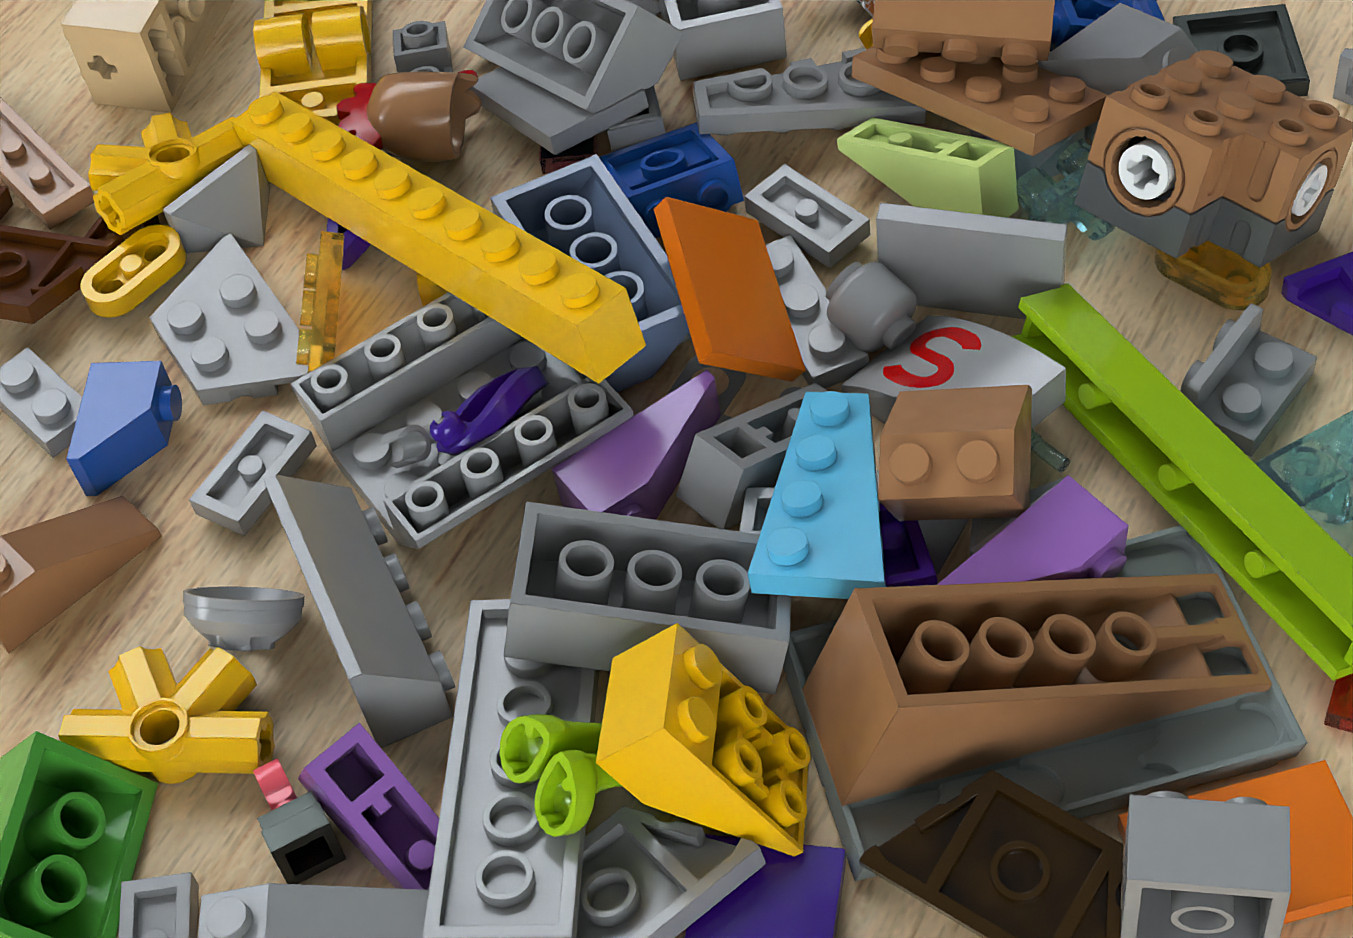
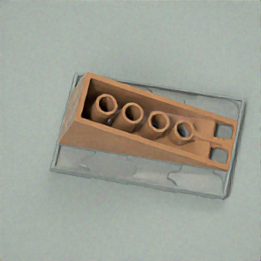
[783,525,1307,881]

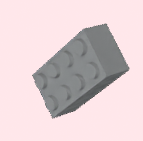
[503,501,791,694]

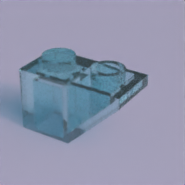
[1255,410,1353,525]

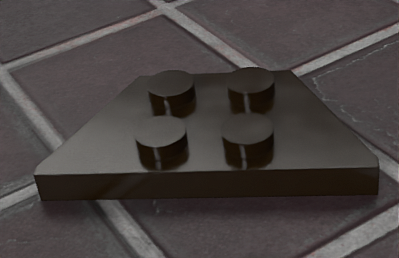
[859,770,1123,938]

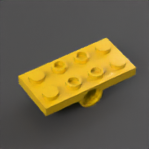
[253,0,372,126]

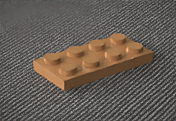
[852,47,1107,156]

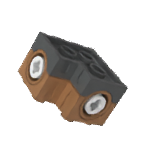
[1074,50,1353,268]

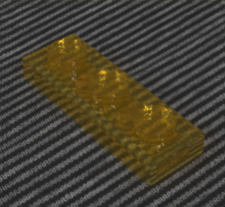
[296,231,344,374]

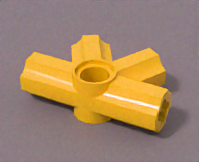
[88,112,244,235]
[58,646,275,785]

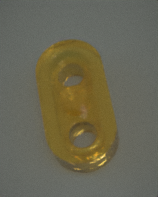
[1155,240,1272,310]

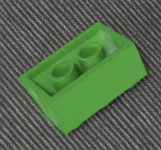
[0,731,158,938]

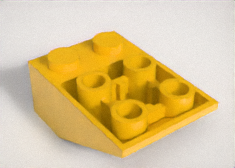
[596,623,811,857]

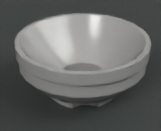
[183,586,304,651]

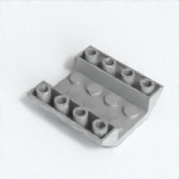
[290,292,634,549]

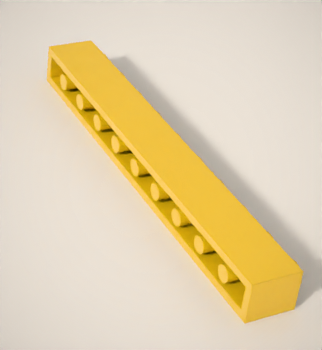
[231,91,646,384]

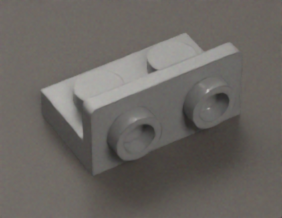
[1180,303,1317,457]

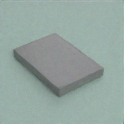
[469,67,649,155]
[876,203,1067,319]

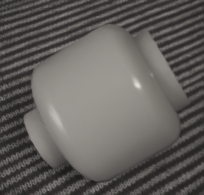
[825,262,917,353]

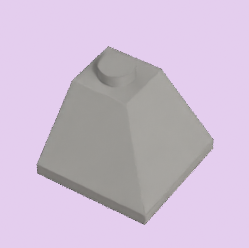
[1037,3,1198,142]

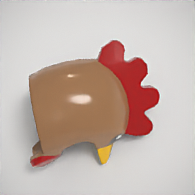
[336,70,482,162]

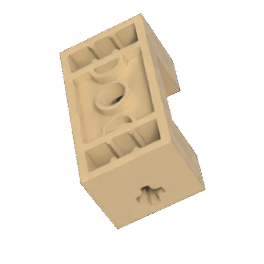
[61,0,234,113]

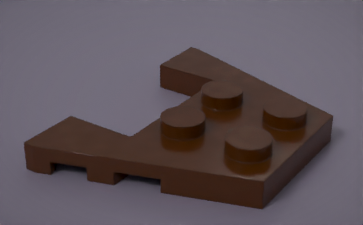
[0,186,160,324]

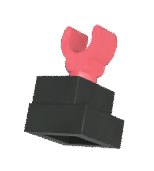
[253,758,347,884]

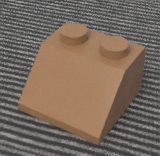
[878,385,1032,521]

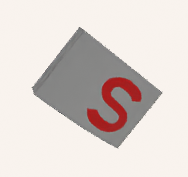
[841,316,1066,430]

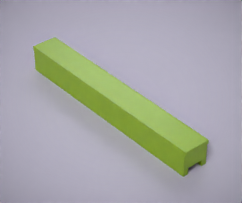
[1011,283,1353,681]

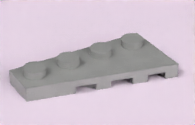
[693,48,926,135]

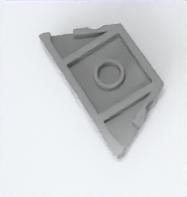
[149,233,323,405]
[576,806,766,938]

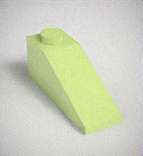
[837,117,1019,218]

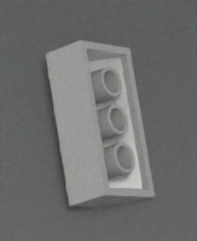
[463,0,683,114]
[263,475,455,748]

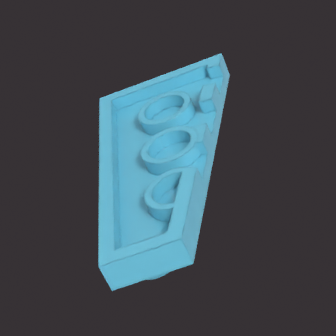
[748,391,886,599]

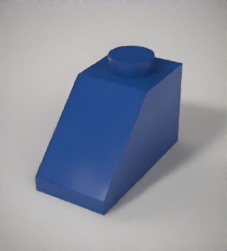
[66,361,182,496]

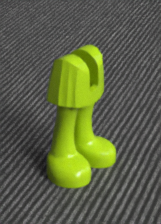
[500,714,622,837]

